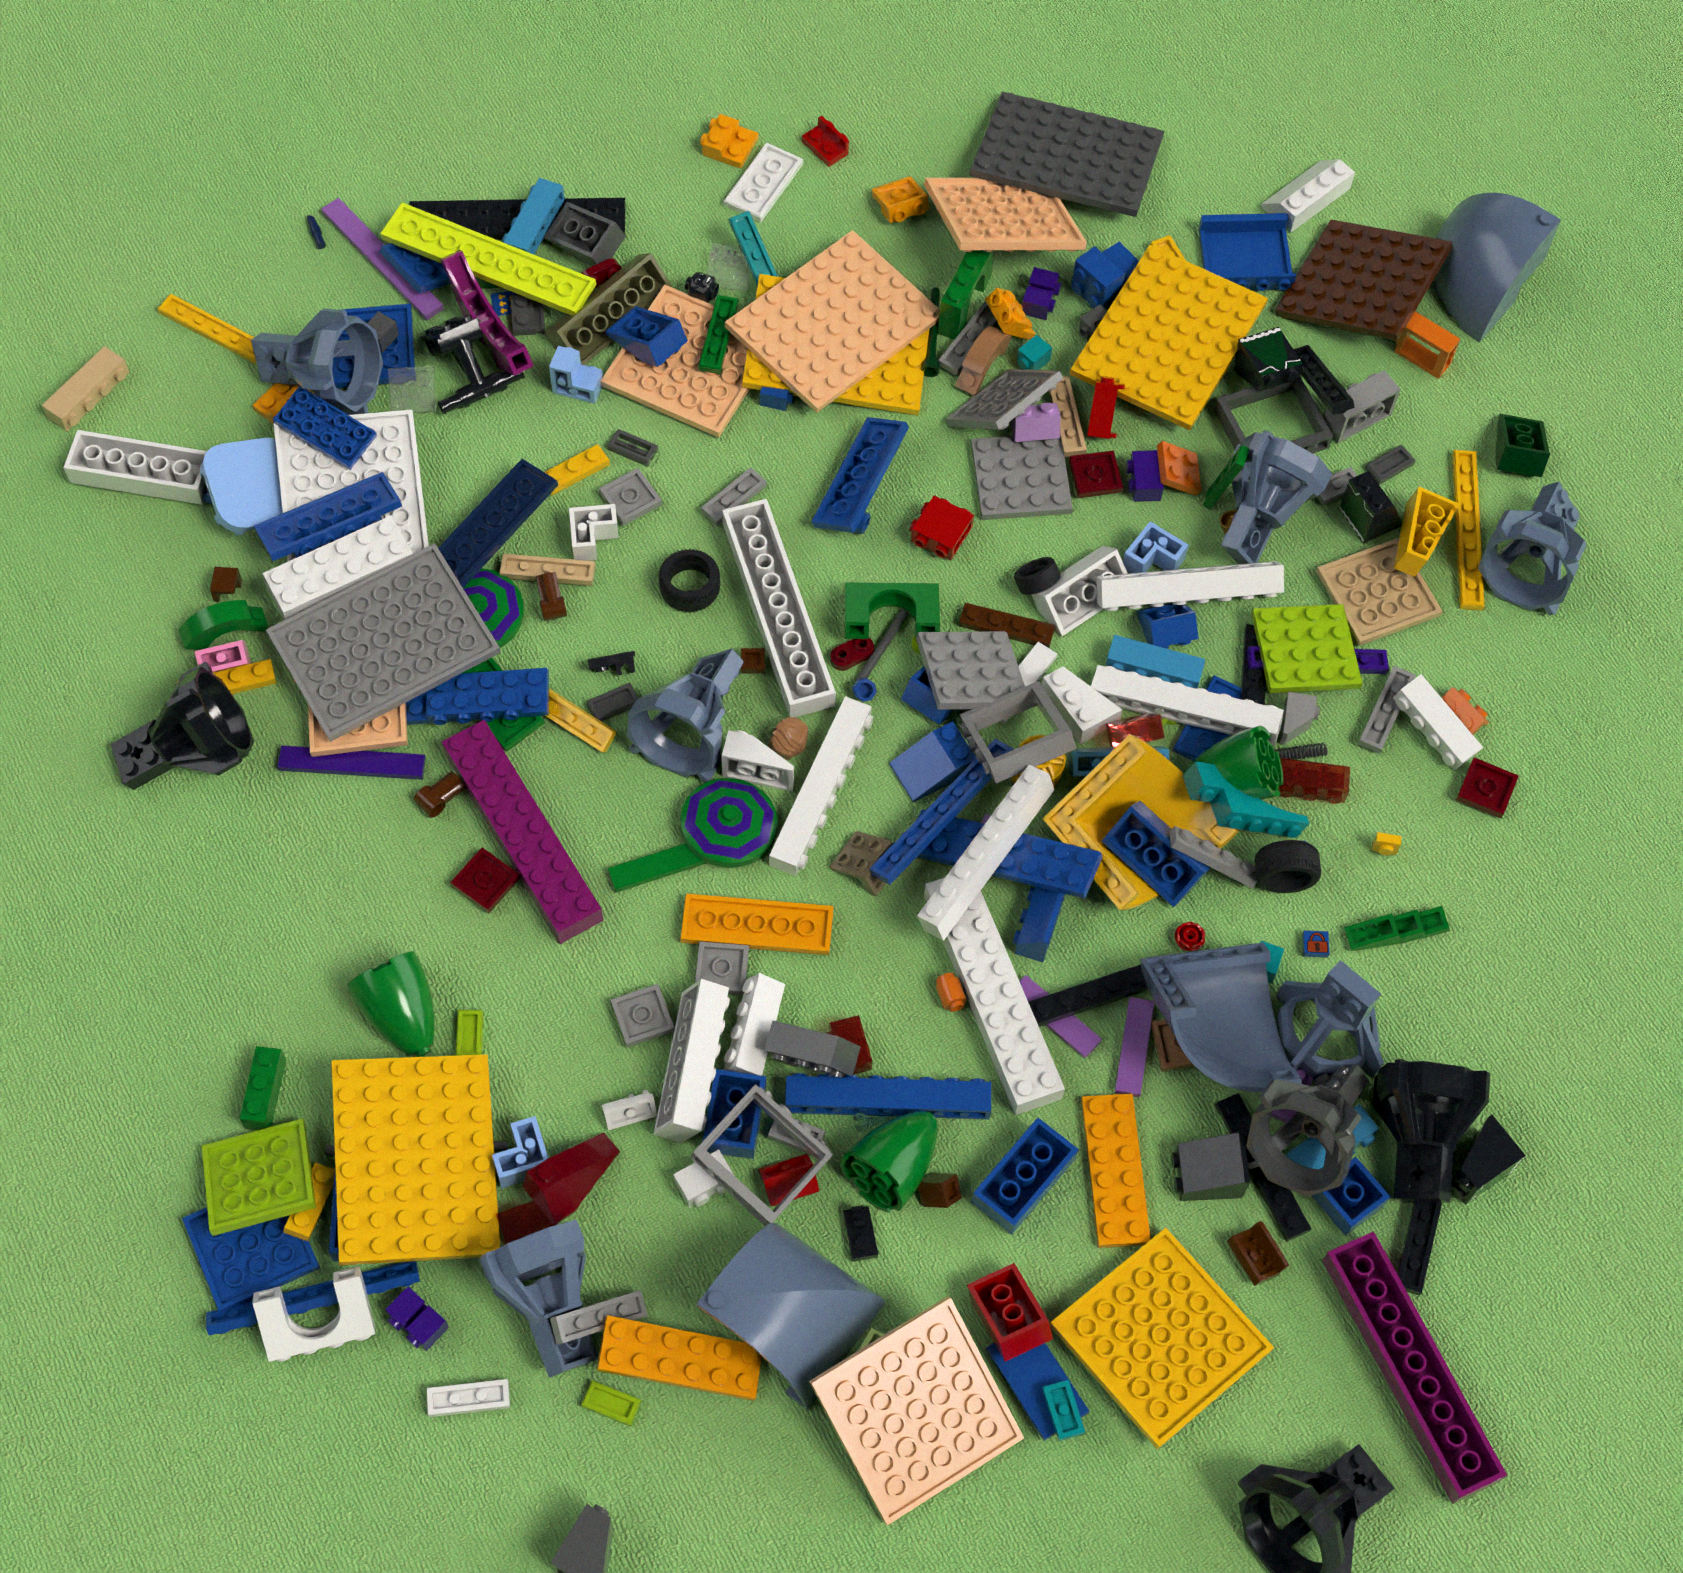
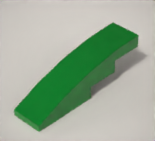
[1344,906,1450,951]

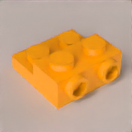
[700,114,759,169]
[872,176,929,223]
[985,288,1036,340]
[252,383,314,424]

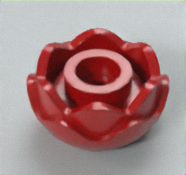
[1175,922,1205,951]

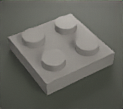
[599,468,662,526]
[695,942,749,995]
[610,984,675,1048]

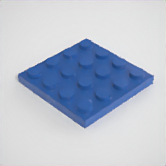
[332,304,416,388]
[182,1207,320,1312]

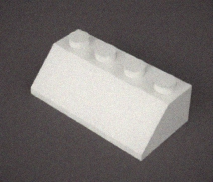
[1260,159,1355,233]
[1031,546,1128,636]

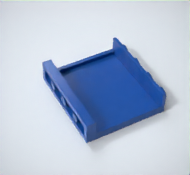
[1198,213,1296,291]

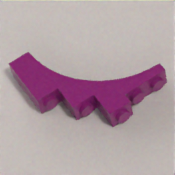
[440,250,534,376]

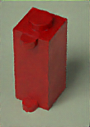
[1087,376,1125,439]

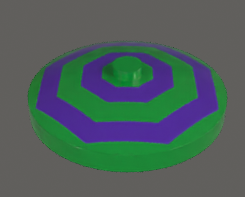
[463,568,524,648]
[680,778,778,868]

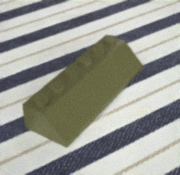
[545,253,673,365]

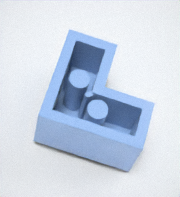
[549,346,603,404]
[1123,521,1189,573]
[492,1116,548,1189]

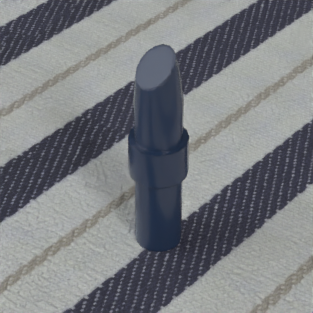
[307,215,326,249]

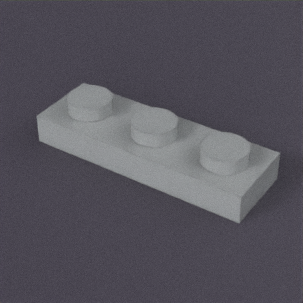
[701,468,767,526]

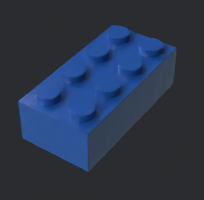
[971,1118,1079,1235]

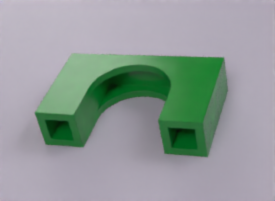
[938,250,994,340]
[845,582,940,639]

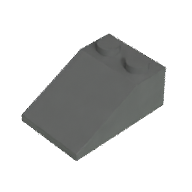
[544,202,626,267]

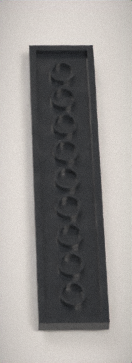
[409,197,626,240]

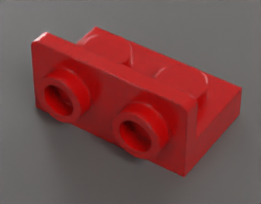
[802,116,849,167]

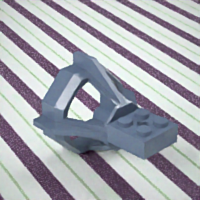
[251,308,383,415]
[1221,430,1332,564]
[1478,482,1587,616]
[627,649,744,782]
[1276,960,1384,1080]
[479,1219,599,1378]

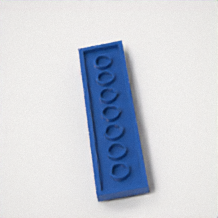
[917,809,1103,899]

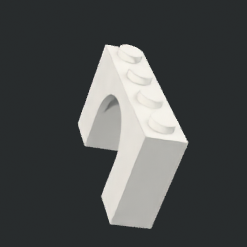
[253,1266,375,1362]

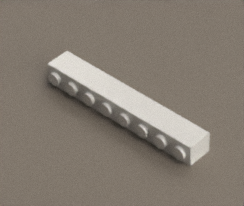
[1096,561,1284,611]
[1091,665,1284,746]
[769,696,874,876]
[917,765,1055,941]

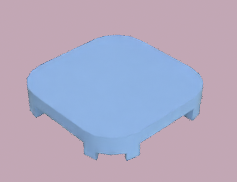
[200,438,283,535]

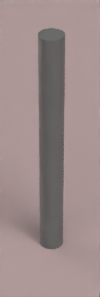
[855,609,909,682]

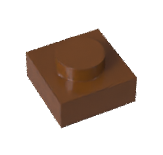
[741,648,765,674]

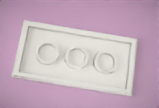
[724,142,803,223]

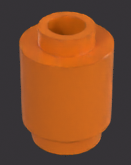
[935,973,967,1012]

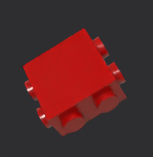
[909,496,974,561]

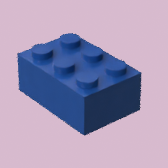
[702,1069,766,1159]

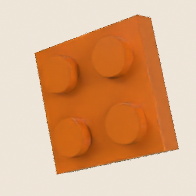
[1157,441,1202,496]

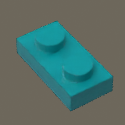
[1042,1380,1085,1442]

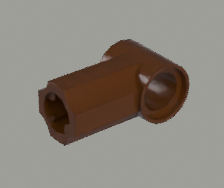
[536,572,567,621]
[414,771,465,818]

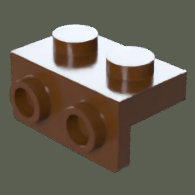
[1227,1221,1289,1286]

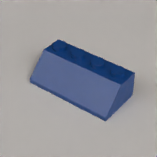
[1102,801,1211,907]
[1012,887,1065,962]

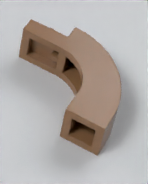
[955,325,1013,395]

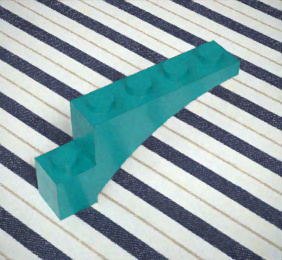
[1183,761,1310,838]

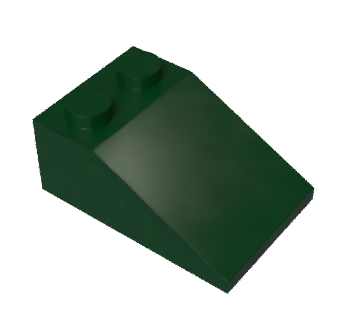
[1495,413,1550,478]

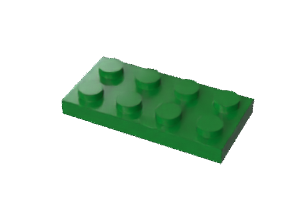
[461,657,545,752]

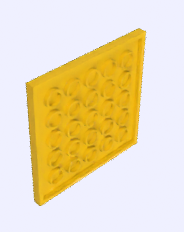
[1050,1228,1274,1450]

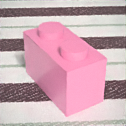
[194,640,251,673]

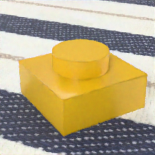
[1372,832,1402,856]

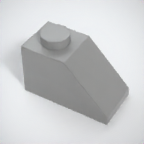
[1279,692,1320,745]

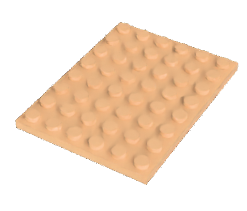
[725,230,940,413]

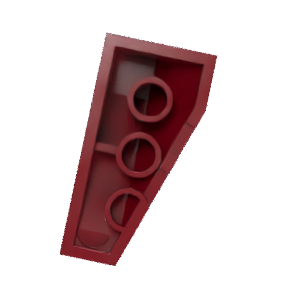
[522,1133,620,1226]

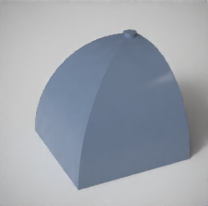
[1140,942,1302,1092]
[697,1222,885,1410]

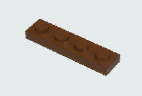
[959,603,1055,648]

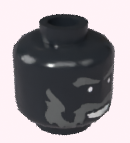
[685,272,719,303]

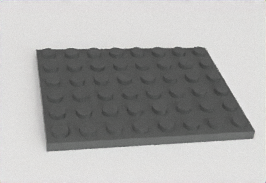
[970,91,1164,217]

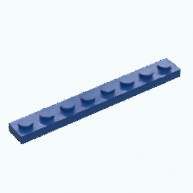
[870,739,1014,885]
[206,1261,420,1336]

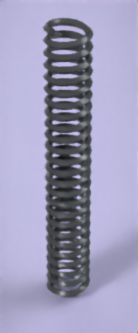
[1274,742,1328,762]

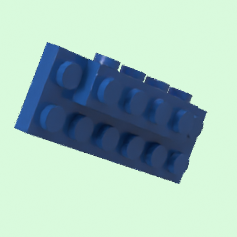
[811,417,909,533]
[254,472,402,561]
[406,668,549,725]

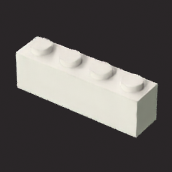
[1393,674,1483,771]
[724,973,785,1076]

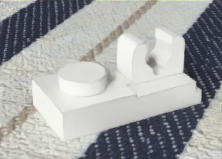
[602,1090,657,1130]

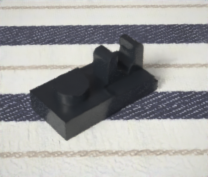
[587,651,635,675]
[843,1205,878,1262]

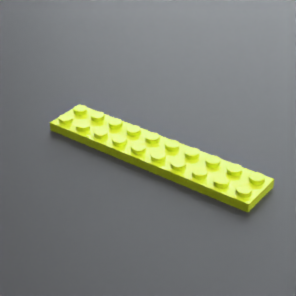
[380,202,596,315]

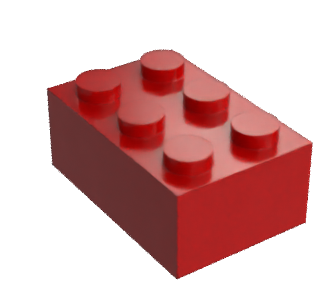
[967,1263,1053,1362]

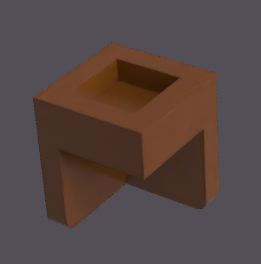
[210,567,242,602]
[918,1173,962,1208]

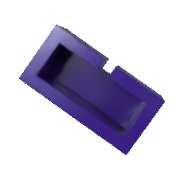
[1022,267,1062,320]
[1126,450,1164,502]
[385,1286,449,1351]

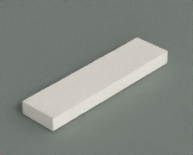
[1000,642,1057,724]

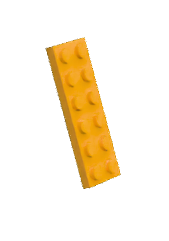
[681,893,834,955]
[1081,1093,1151,1248]
[596,1315,762,1401]

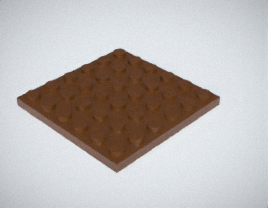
[1275,219,1452,341]

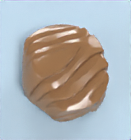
[768,717,808,760]

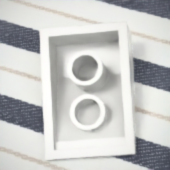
[721,730,794,792]

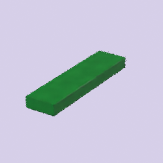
[699,295,739,374]
[1203,445,1250,509]
[608,843,707,893]

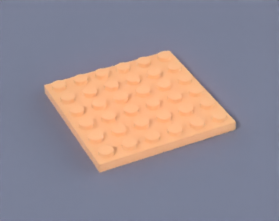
[924,178,1087,252]
[600,285,750,438]
[809,1296,1024,1525]

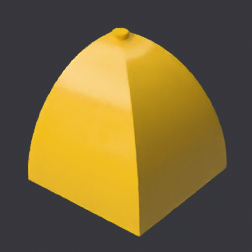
[1042,734,1239,910]

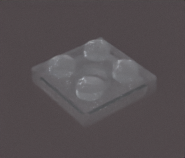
[388,366,437,413]

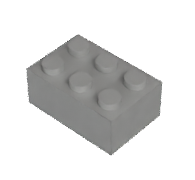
[1324,370,1401,444]

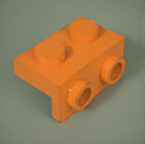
[1442,687,1490,735]

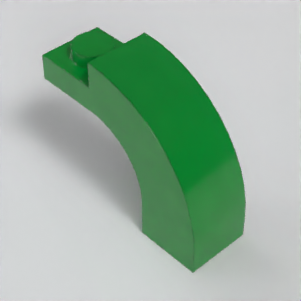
[179,600,268,650]

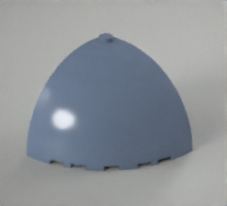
[1434,193,1561,342]

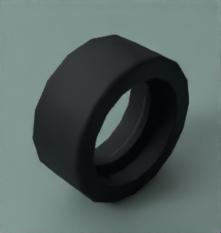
[1014,557,1060,595]

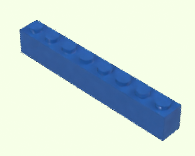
[785,1073,991,1120]

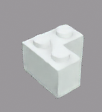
[569,504,619,561]

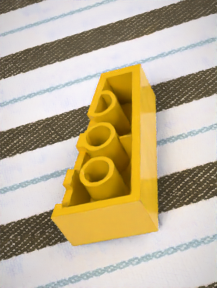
[1394,487,1460,577]

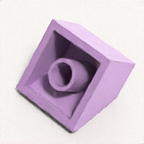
[1009,403,1061,442]

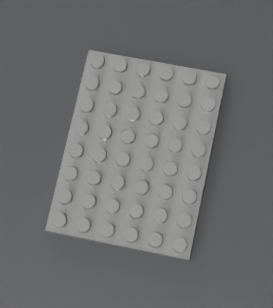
[266,543,501,742]

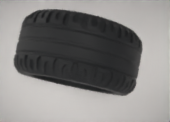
[659,549,720,612]
[1254,840,1321,893]

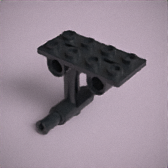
[421,315,525,414]

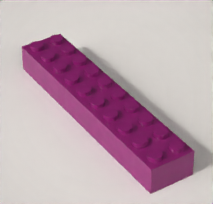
[441,720,604,944]
[1322,1231,1507,1504]

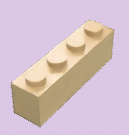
[42,346,129,431]

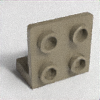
[830,831,893,896]

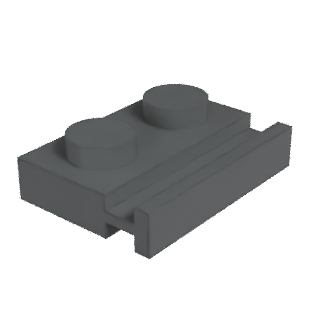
[511,294,545,336]

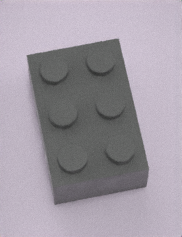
[764,1021,861,1078]

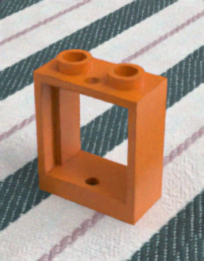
[1394,311,1460,379]

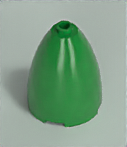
[1184,726,1283,800]
[347,951,435,1057]
[840,1111,938,1213]

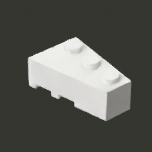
[1042,667,1122,744]

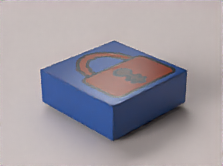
[1302,931,1330,958]

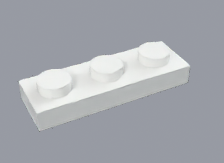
[427,1379,510,1417]

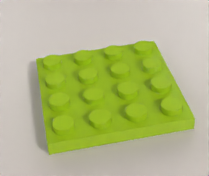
[1251,604,1363,693]
[202,1118,316,1236]

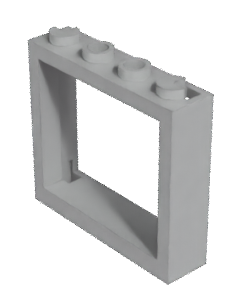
[959,681,1077,783]
[690,1084,833,1226]

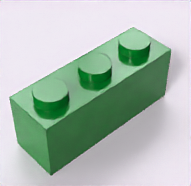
[239,1046,287,1130]

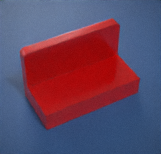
[758,1154,819,1206]

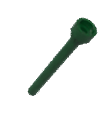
[922,287,940,377]

